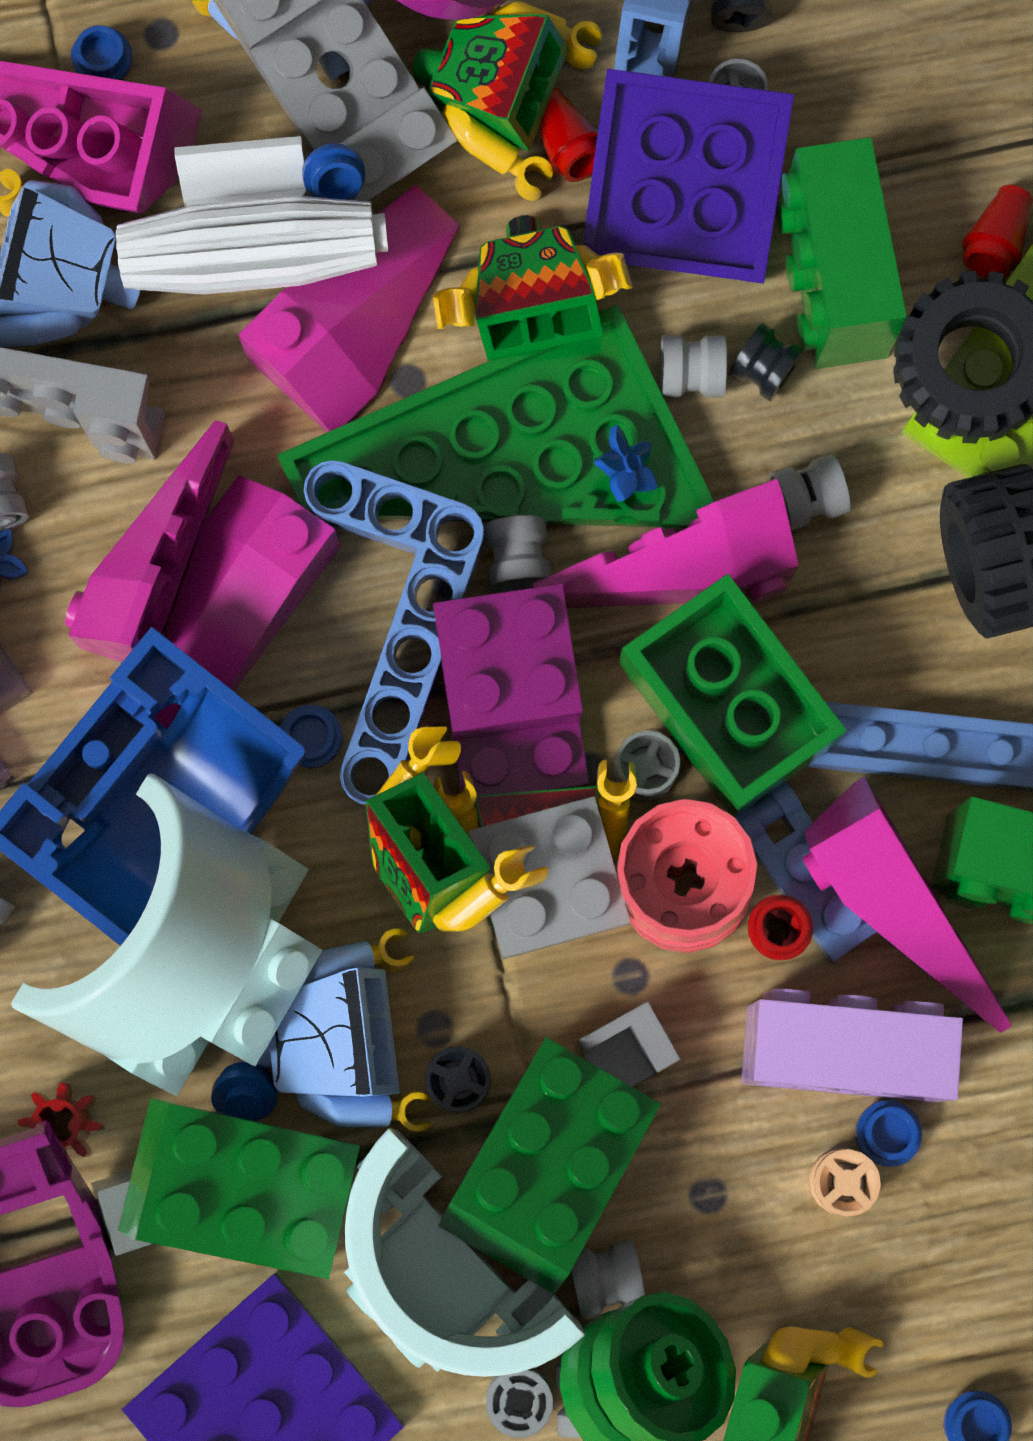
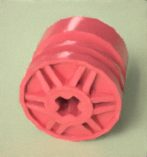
[617,799,757,954]

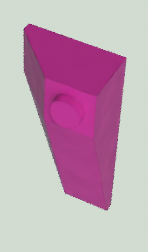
[0,61,202,214]
[238,185,460,432]
[65,420,234,662]
[154,475,340,729]
[532,479,799,608]
[802,776,1012,1033]

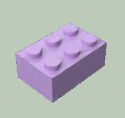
[741,989,963,1102]

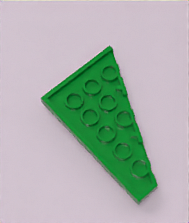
[277,304,714,528]

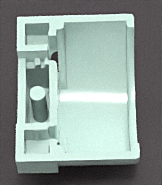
[11,774,323,1096]
[344,1128,585,1377]

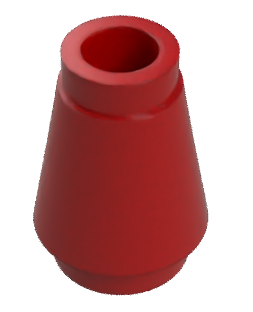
[538,88,598,182]
[962,185,1033,279]
[748,895,813,960]

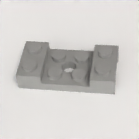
[213,0,458,201]
[0,347,165,463]

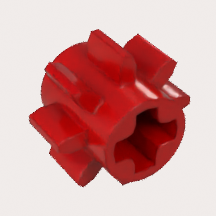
[18,1083,105,1157]

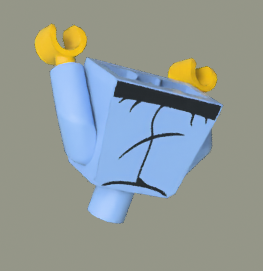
[0,169,140,348]
[243,929,432,1132]

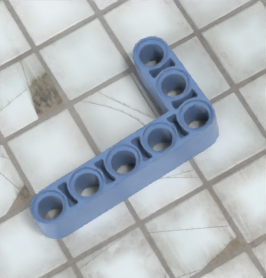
[304,460,485,804]

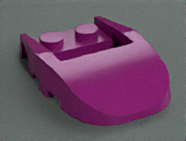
[0,1120,124,1407]

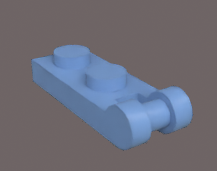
[735,782,877,963]

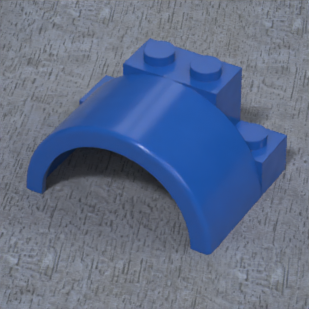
[0,627,305,946]

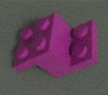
[433,584,589,795]

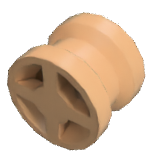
[808,1149,881,1217]

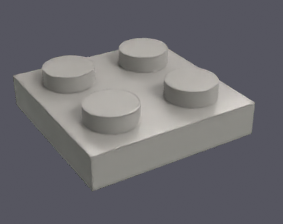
[468,796,630,960]

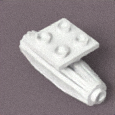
[116,136,388,295]

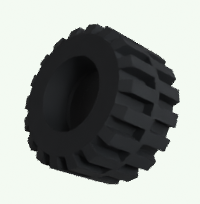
[893,271,1033,444]
[940,464,1033,639]

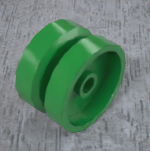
[559,1292,736,1441]

